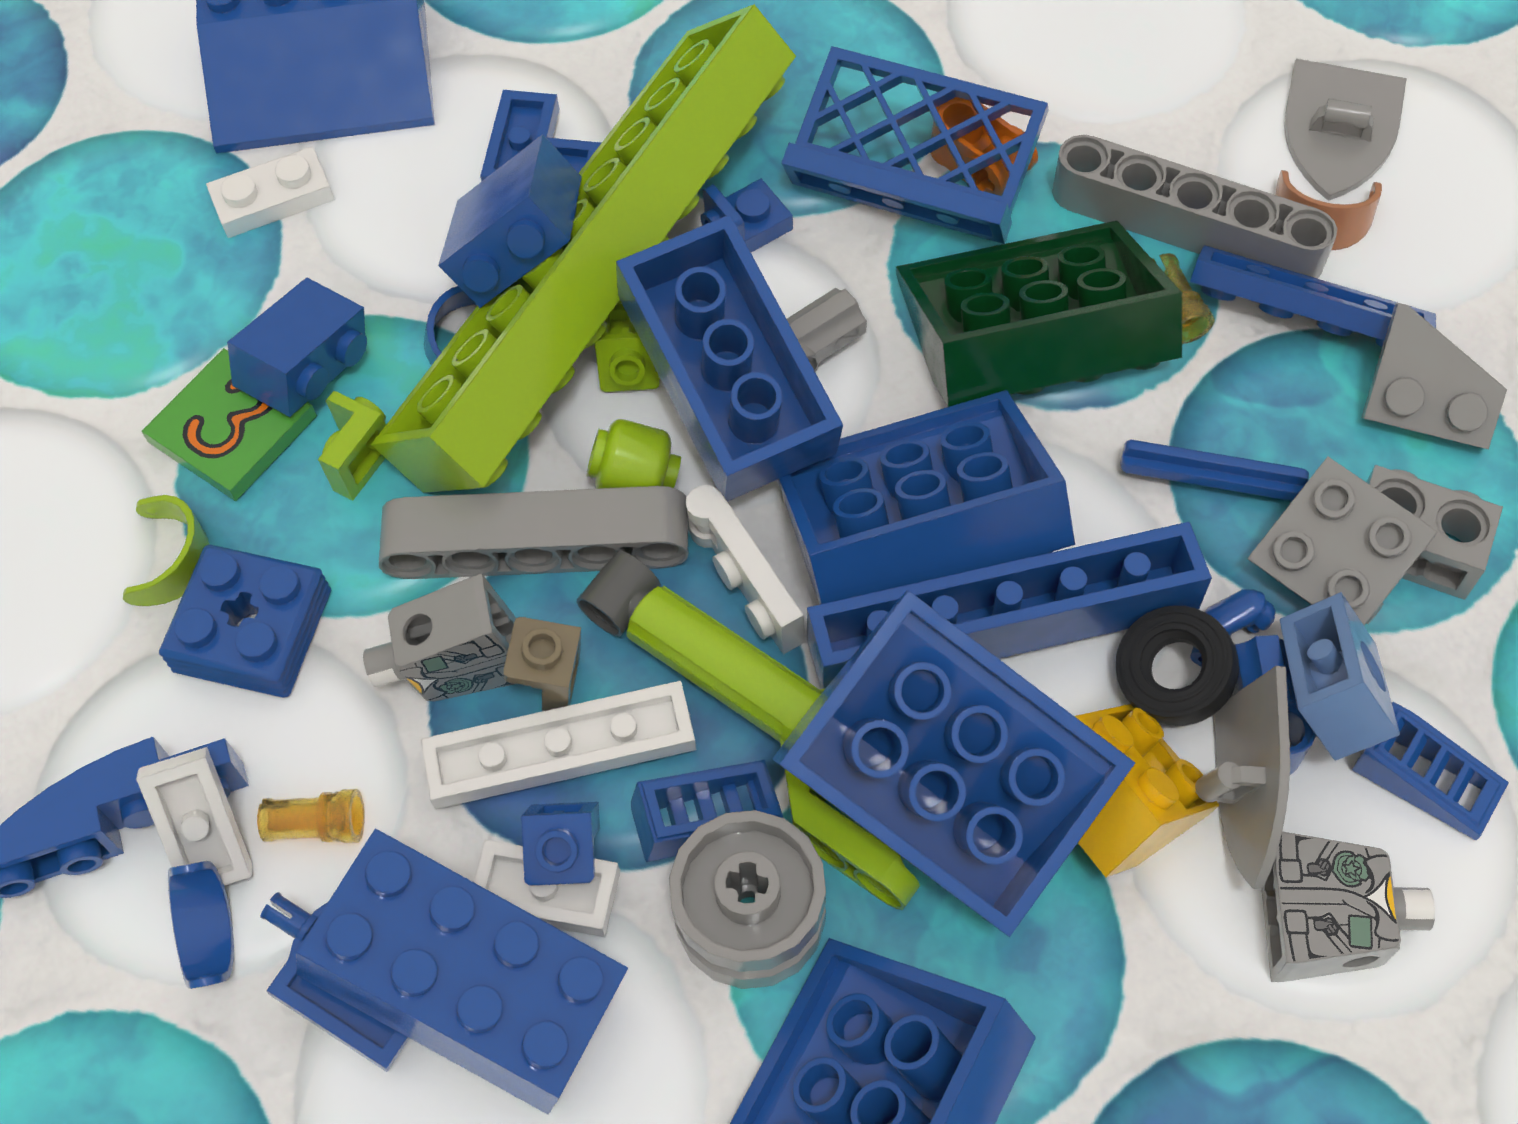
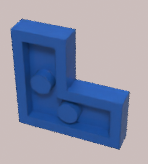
[480,90,602,182]

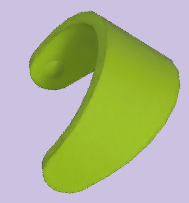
[123,495,210,606]

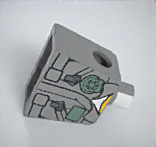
[363,574,516,701]
[1261,831,1435,982]

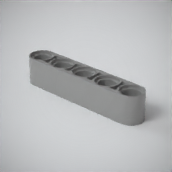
[1052,135,1337,279]
[379,486,688,579]

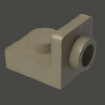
[503,617,581,712]

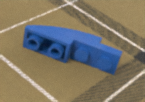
[0,737,249,898]

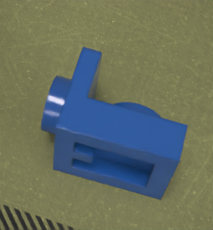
[700,178,793,253]
[521,802,600,886]

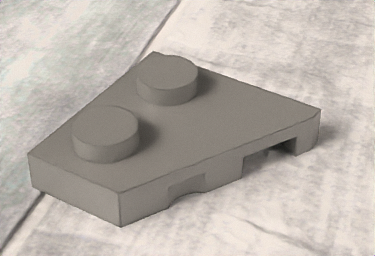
[1361,303,1507,450]

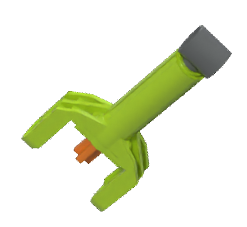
[577,551,920,910]

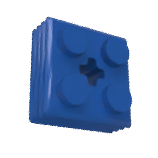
[159,545,331,698]

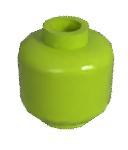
[586,419,681,489]

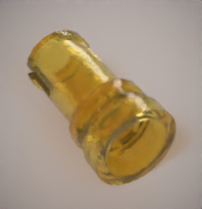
[1152,253,1215,344]
[257,788,365,843]

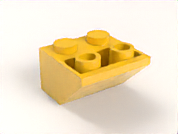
[1075,704,1220,877]

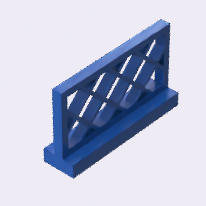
[781,46,1049,244]

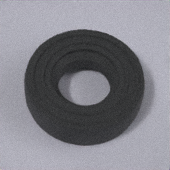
[1116,605,1239,726]

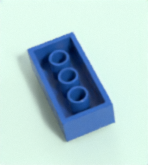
[616,214,843,502]
[296,828,628,1115]

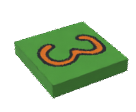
[141,348,317,501]

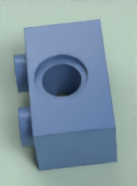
[1279,592,1400,761]

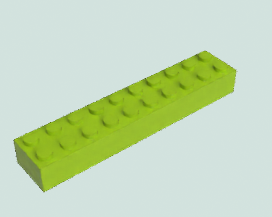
[371,4,796,493]

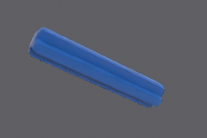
[1120,439,1309,501]

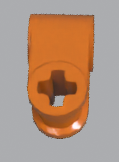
[931,97,1038,196]

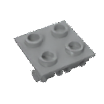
[1247,456,1438,625]

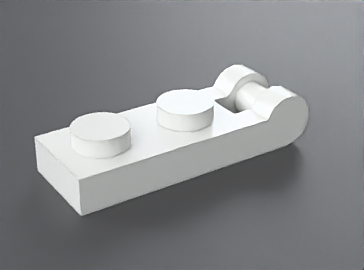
[686,485,805,655]

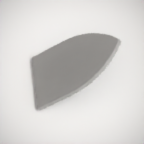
[1284,58,1407,201]
[1195,666,1290,890]

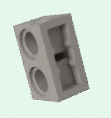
[1366,465,1503,600]

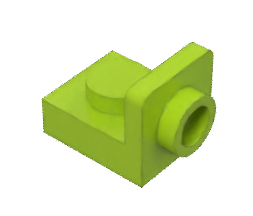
[595,304,660,392]
[318,391,386,501]

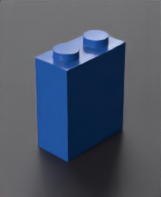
[438,134,582,308]

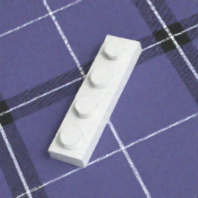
[420,681,697,809]

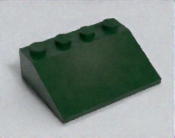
[896,220,1182,407]

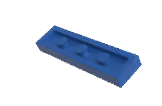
[1190,245,1436,347]

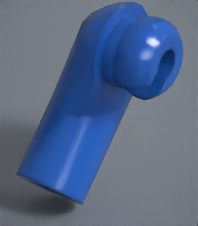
[1190,589,1276,667]

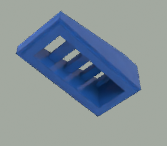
[1352,701,1509,841]
[631,760,784,862]

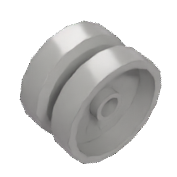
[669,810,826,989]

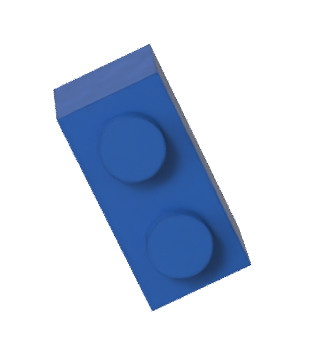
[227,277,367,417]

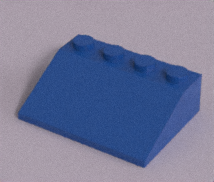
[196,0,435,154]
[778,390,1075,605]
[772,590,1135,937]
[730,938,1036,1124]

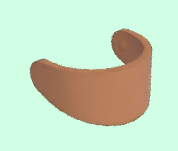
[1276,170,1382,250]

